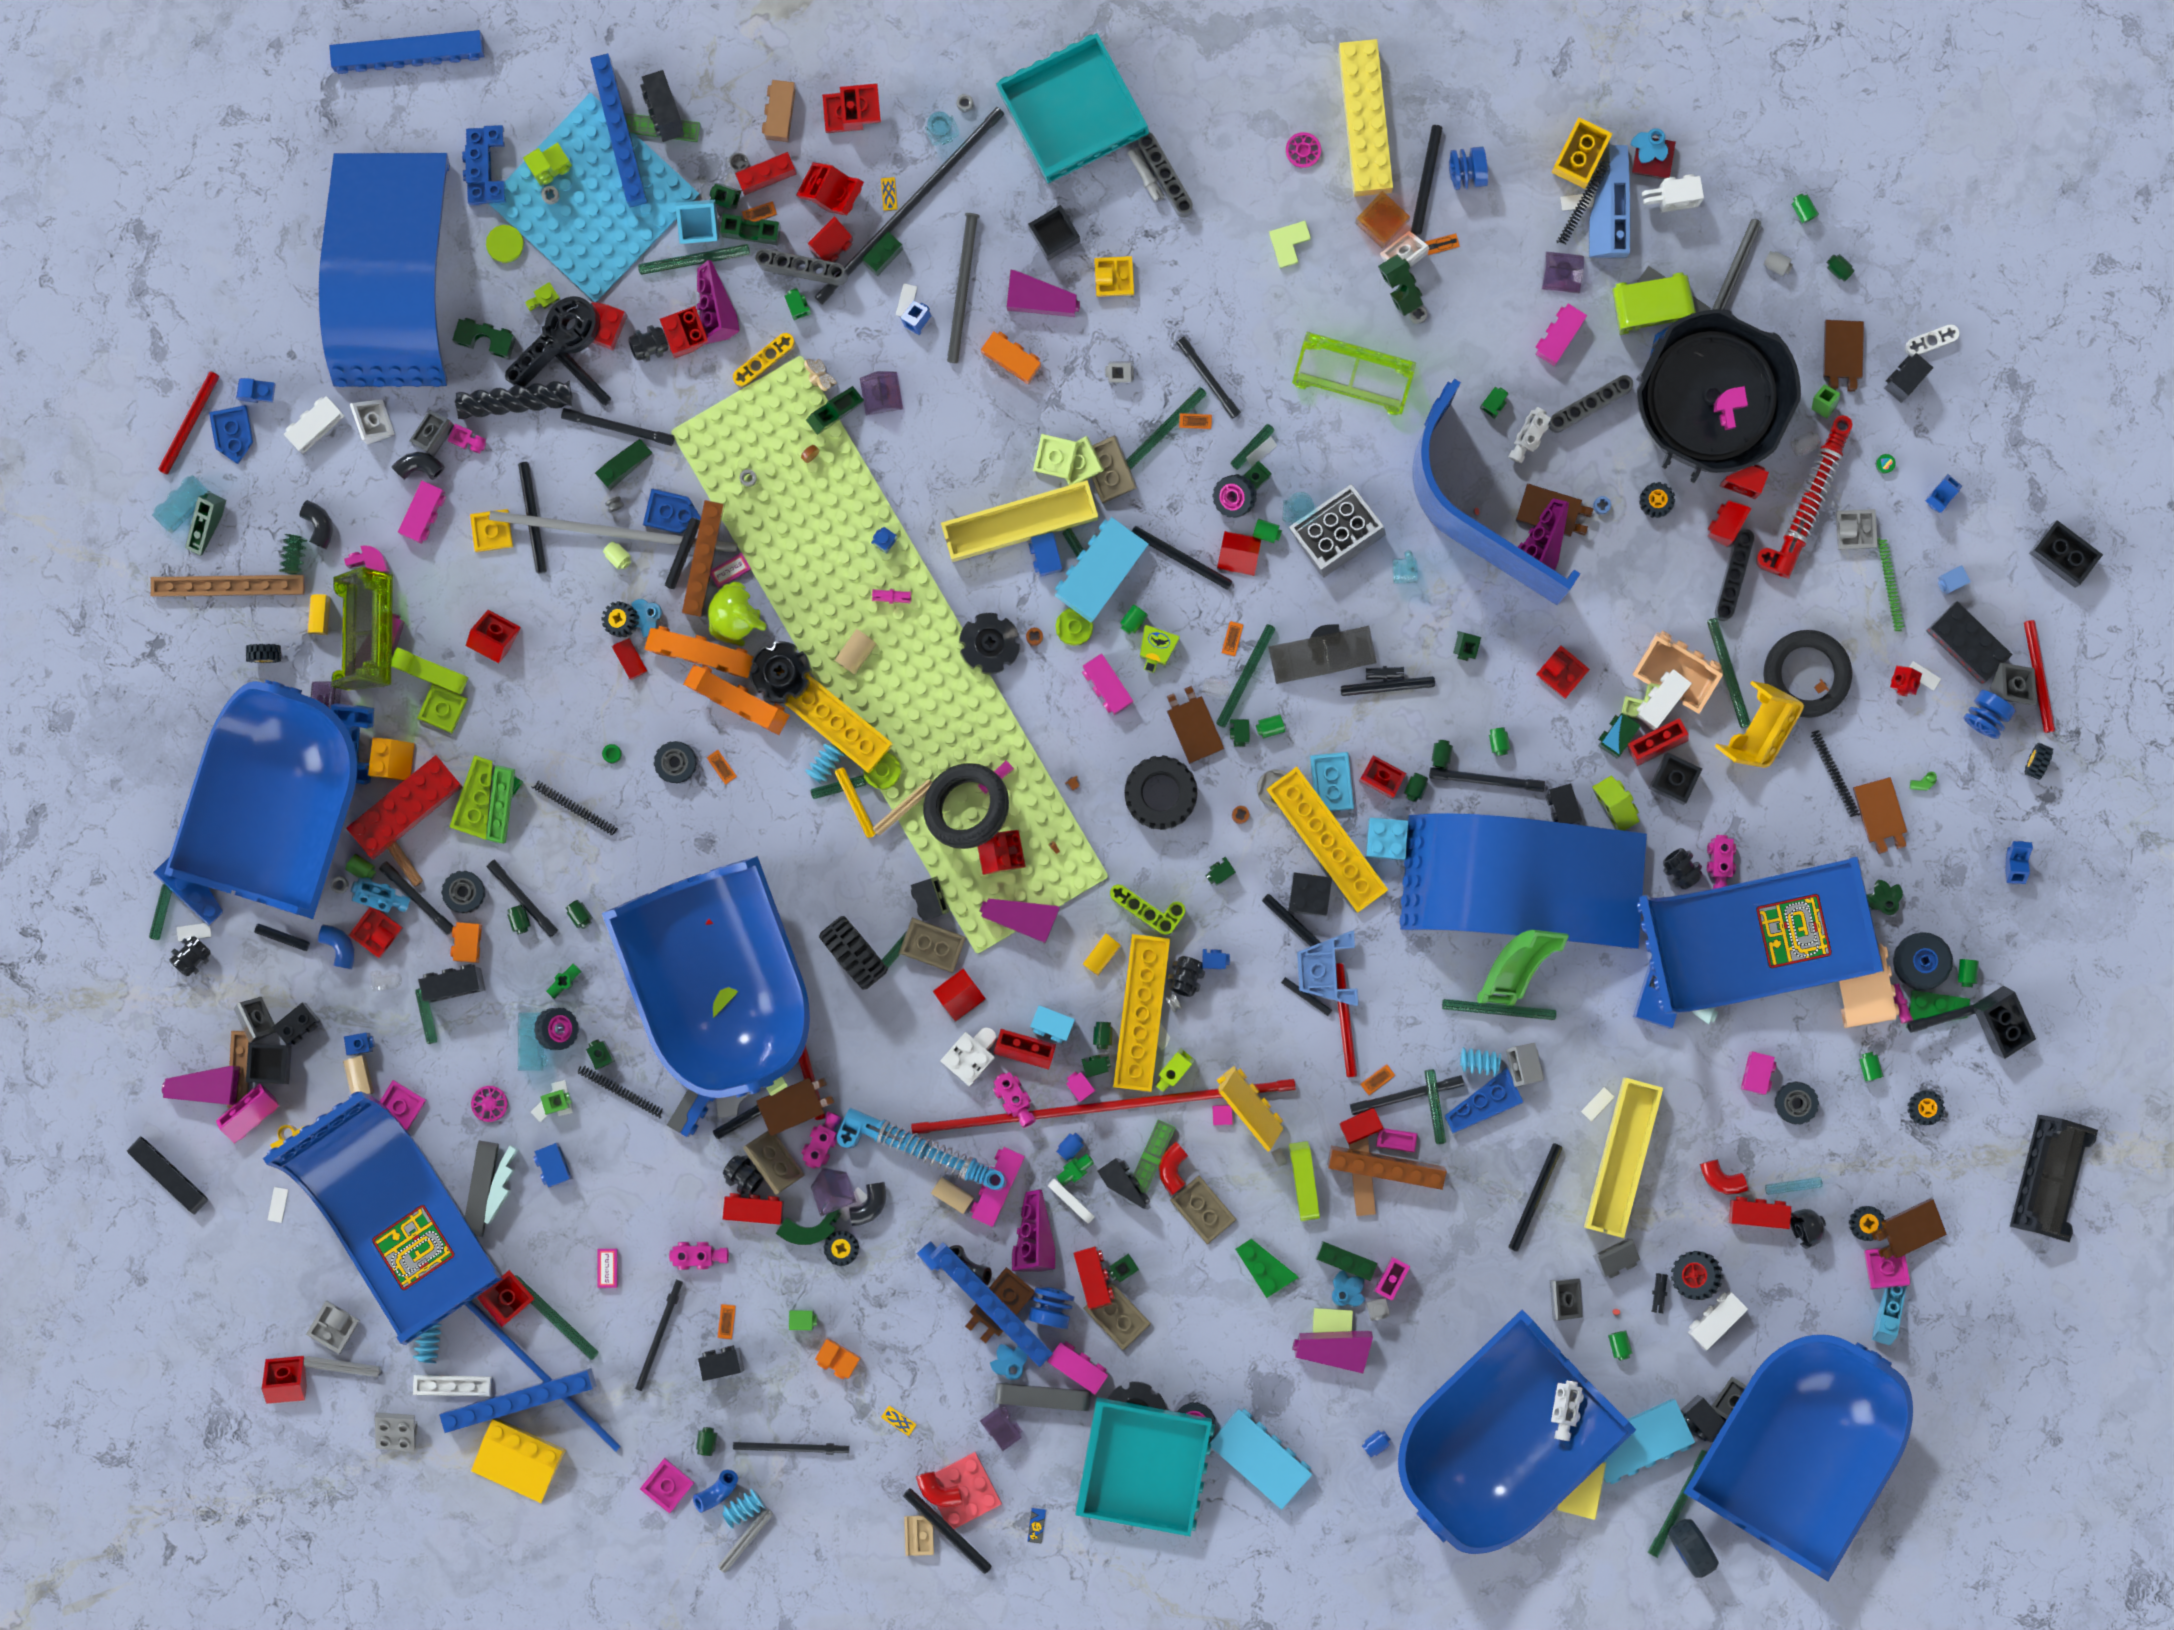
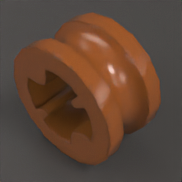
[1026,627,1043,646]
[1232,806,1250,824]

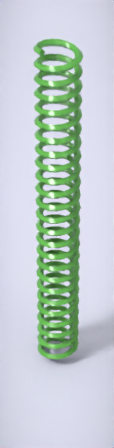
[1877,538,1905,631]

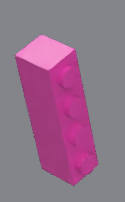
[970,1147,1025,1227]

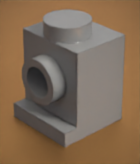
[1105,361,1134,382]
[1366,1297,1390,1321]

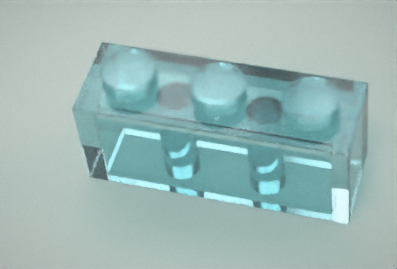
[152,475,212,533]
[518,1013,547,1071]

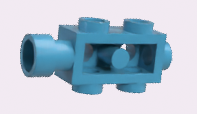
[350,877,410,913]

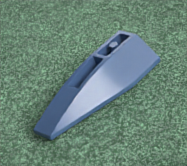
[1589,145,1630,258]

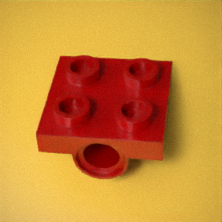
[1536,645,1590,699]
[348,907,403,959]

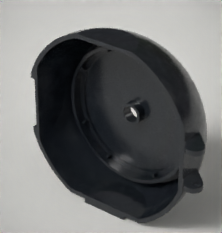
[1636,309,1801,483]

